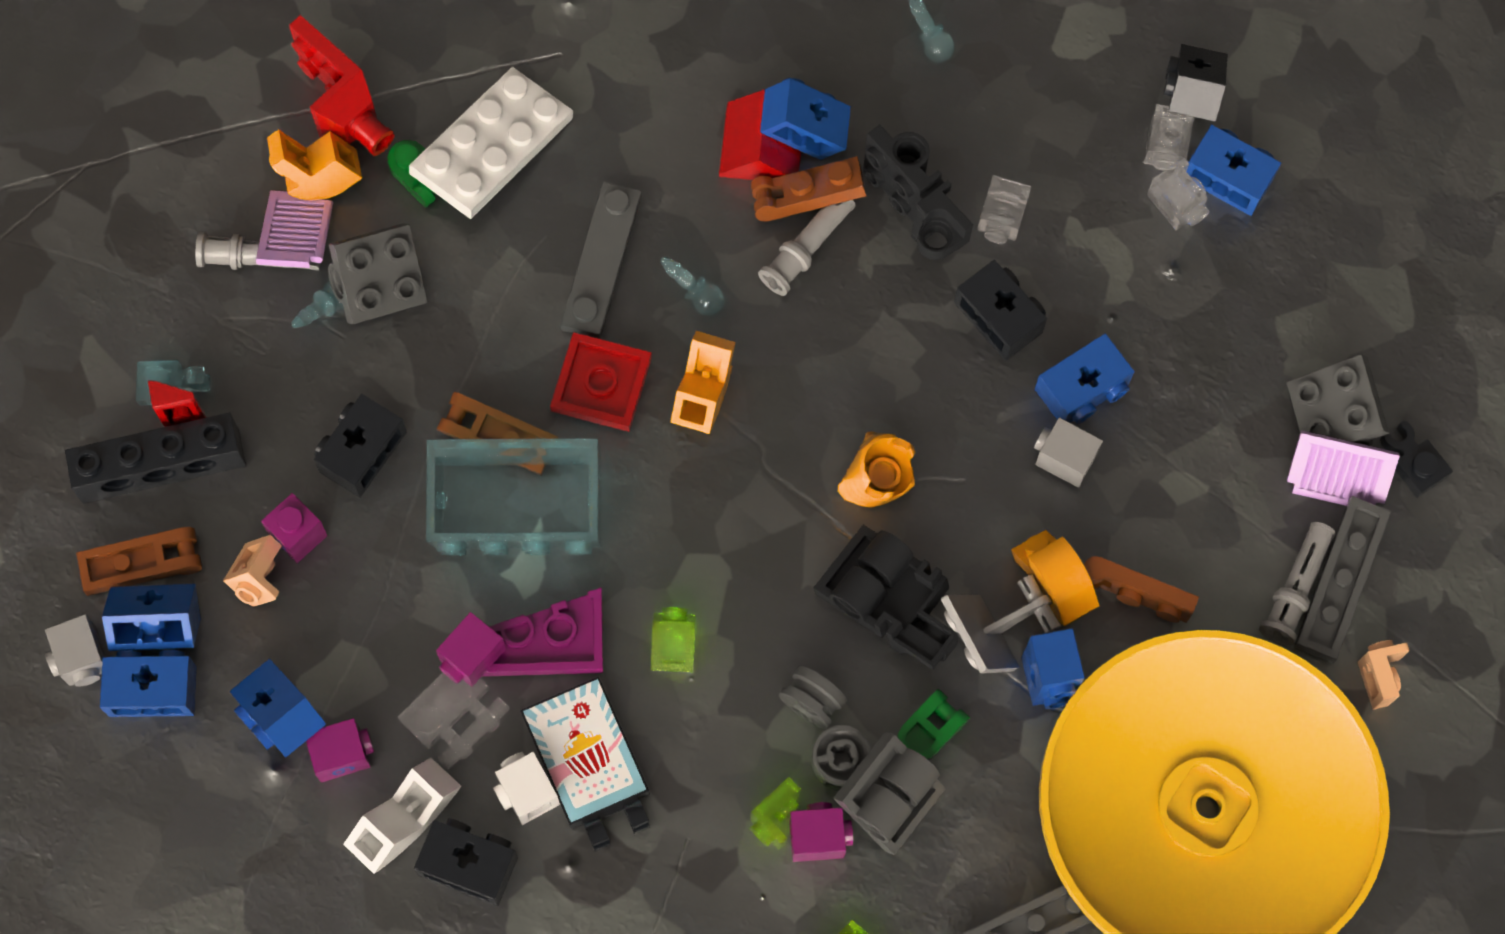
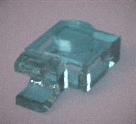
[136,360,210,406]

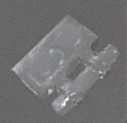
[397,673,510,769]

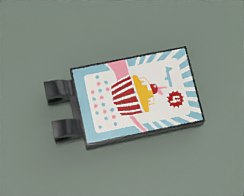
[520,677,650,852]

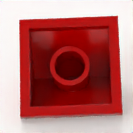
[719,89,801,180]

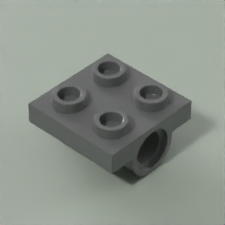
[328,223,428,325]
[1286,354,1389,446]
[833,732,946,855]

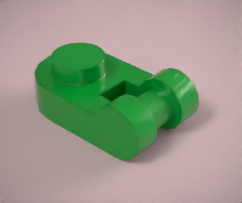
[387,140,436,208]
[897,689,970,760]

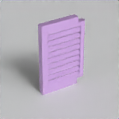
[256,190,333,268]
[1287,430,1400,506]

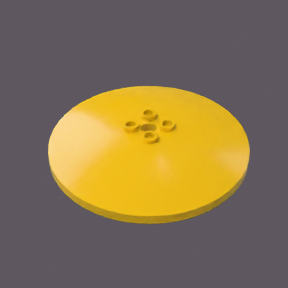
[1039,630,1390,934]

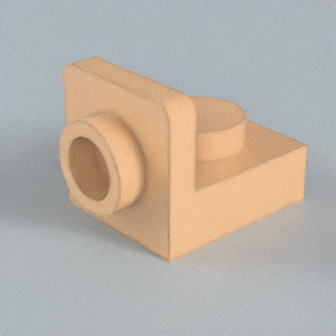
[223,535,282,607]
[1357,640,1410,710]

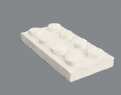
[409,67,573,219]

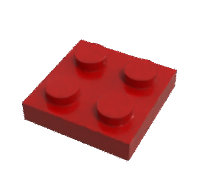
[550,332,652,432]

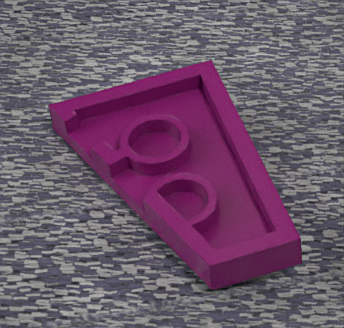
[482,587,603,677]

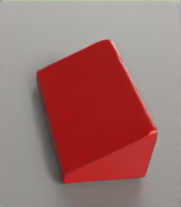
[148,380,207,427]

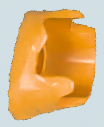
[838,431,915,508]

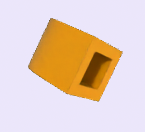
[267,129,362,200]
[670,331,736,434]
[1011,530,1100,626]

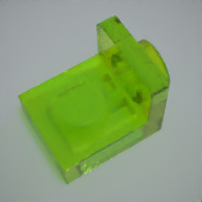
[651,607,696,673]
[750,777,801,850]

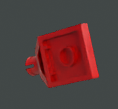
[289,15,394,156]

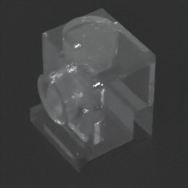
[1143,104,1195,171]
[1147,158,1210,231]
[977,175,1032,244]

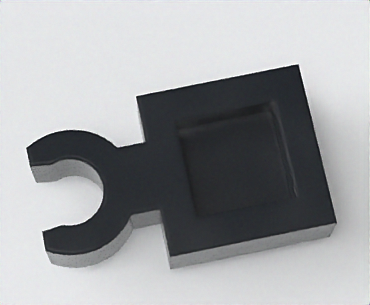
[1380,421,1453,498]

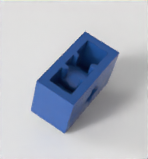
[760,78,851,160]
[1182,124,1281,216]
[1034,333,1135,424]
[102,584,201,651]
[1021,628,1085,709]
[100,650,197,717]
[229,658,326,758]

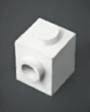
[493,752,560,825]

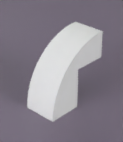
[343,758,461,874]

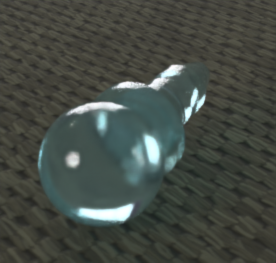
[909,0,955,63]
[660,257,724,316]
[291,281,344,328]

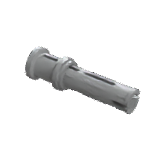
[758,200,856,296]
[195,231,321,271]
[1259,522,1335,645]

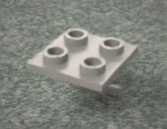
[941,574,1061,674]

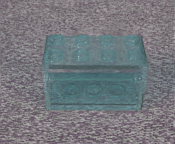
[426,439,601,556]

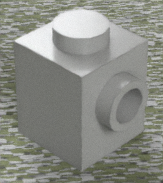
[1034,418,1103,488]
[45,614,105,687]

